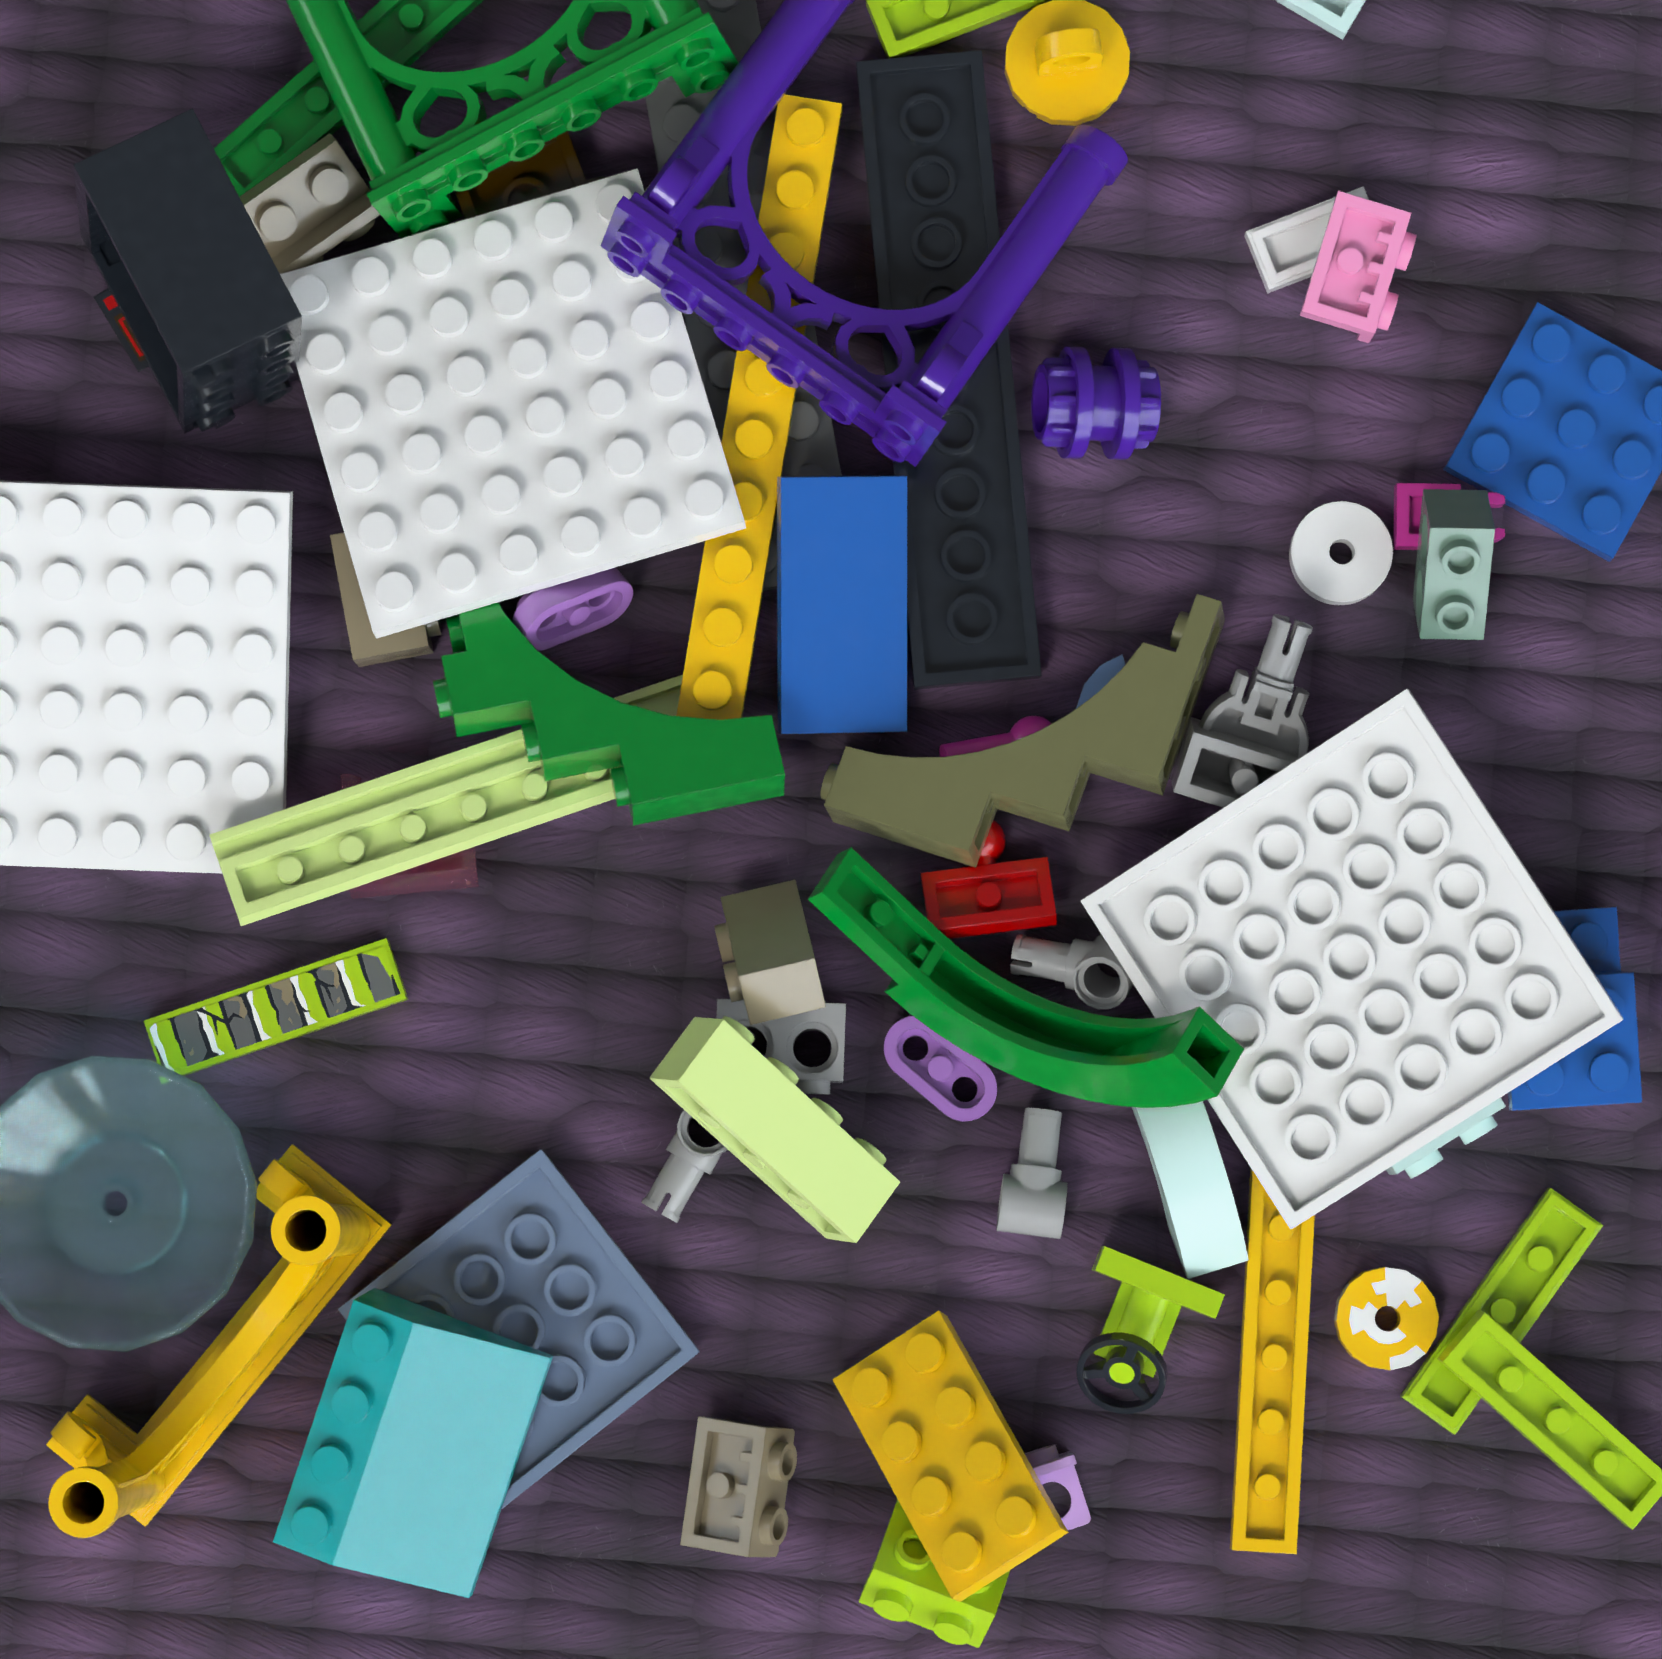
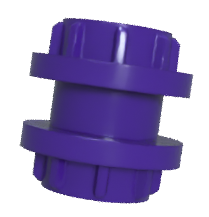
[1031,347,1161,460]

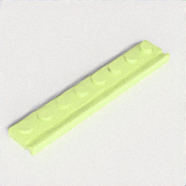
[209,675,683,926]

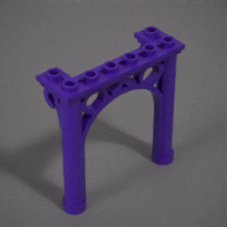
[600,0,1128,467]

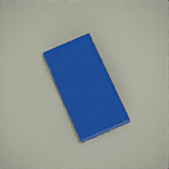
[777,475,907,734]

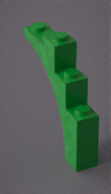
[433,603,785,826]

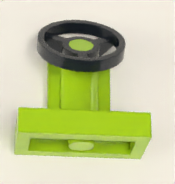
[1076,1246,1225,1414]

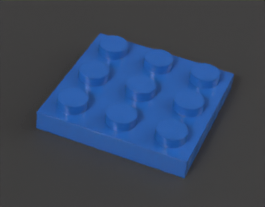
[1443,302,1662,562]

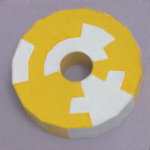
[1334,1267,1439,1370]

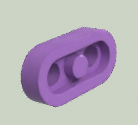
[512,567,633,651]
[884,1016,997,1122]

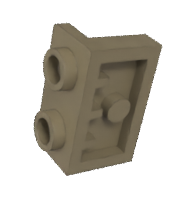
[240,134,380,274]
[680,1416,797,1557]

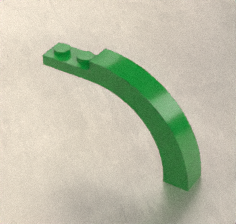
[808,847,1244,1108]

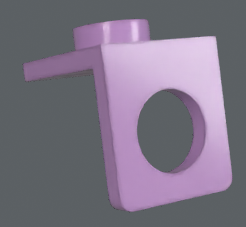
[1024,1444,1091,1530]

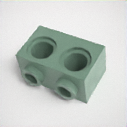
[1413,489,1495,640]

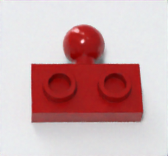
[921,820,1057,939]

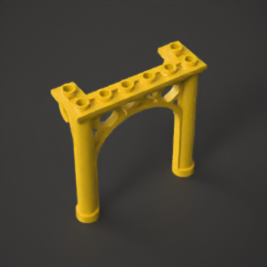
[46,1144,392,1538]

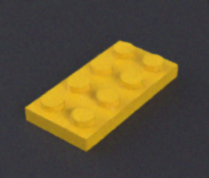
[832,1310,1069,1602]

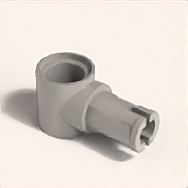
[1010,934,1134,1009]
[996,1108,1068,1239]
[641,1110,728,1223]

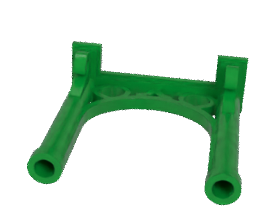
[286,0,739,238]

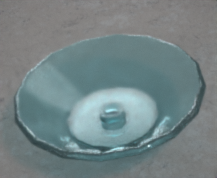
[0,1055,257,1352]

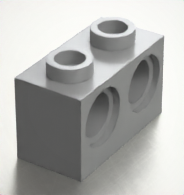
[716,999,846,1095]

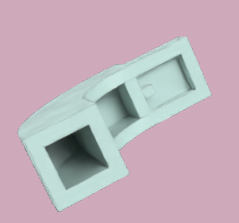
[1132,1101,1249,1279]

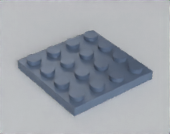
[338,1149,700,1509]

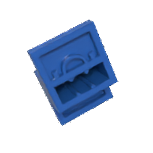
[1508,907,1642,1111]

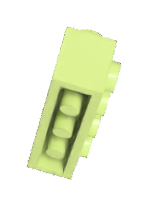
[650,1016,900,1243]

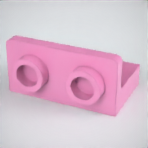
[1300,191,1417,343]

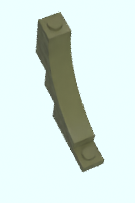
[821,594,1225,868]

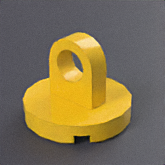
[1005,0,1130,126]

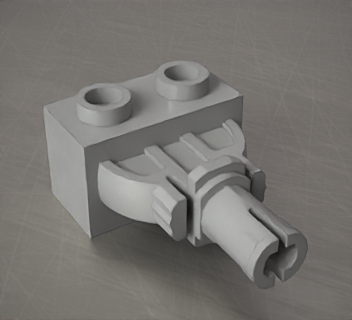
[1170,614,1313,808]

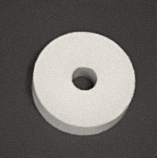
[1289,501,1393,605]

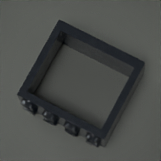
[73,108,302,434]

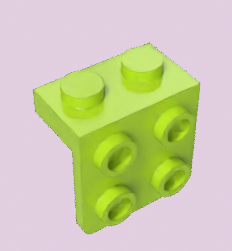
[858,1499,1010,1648]

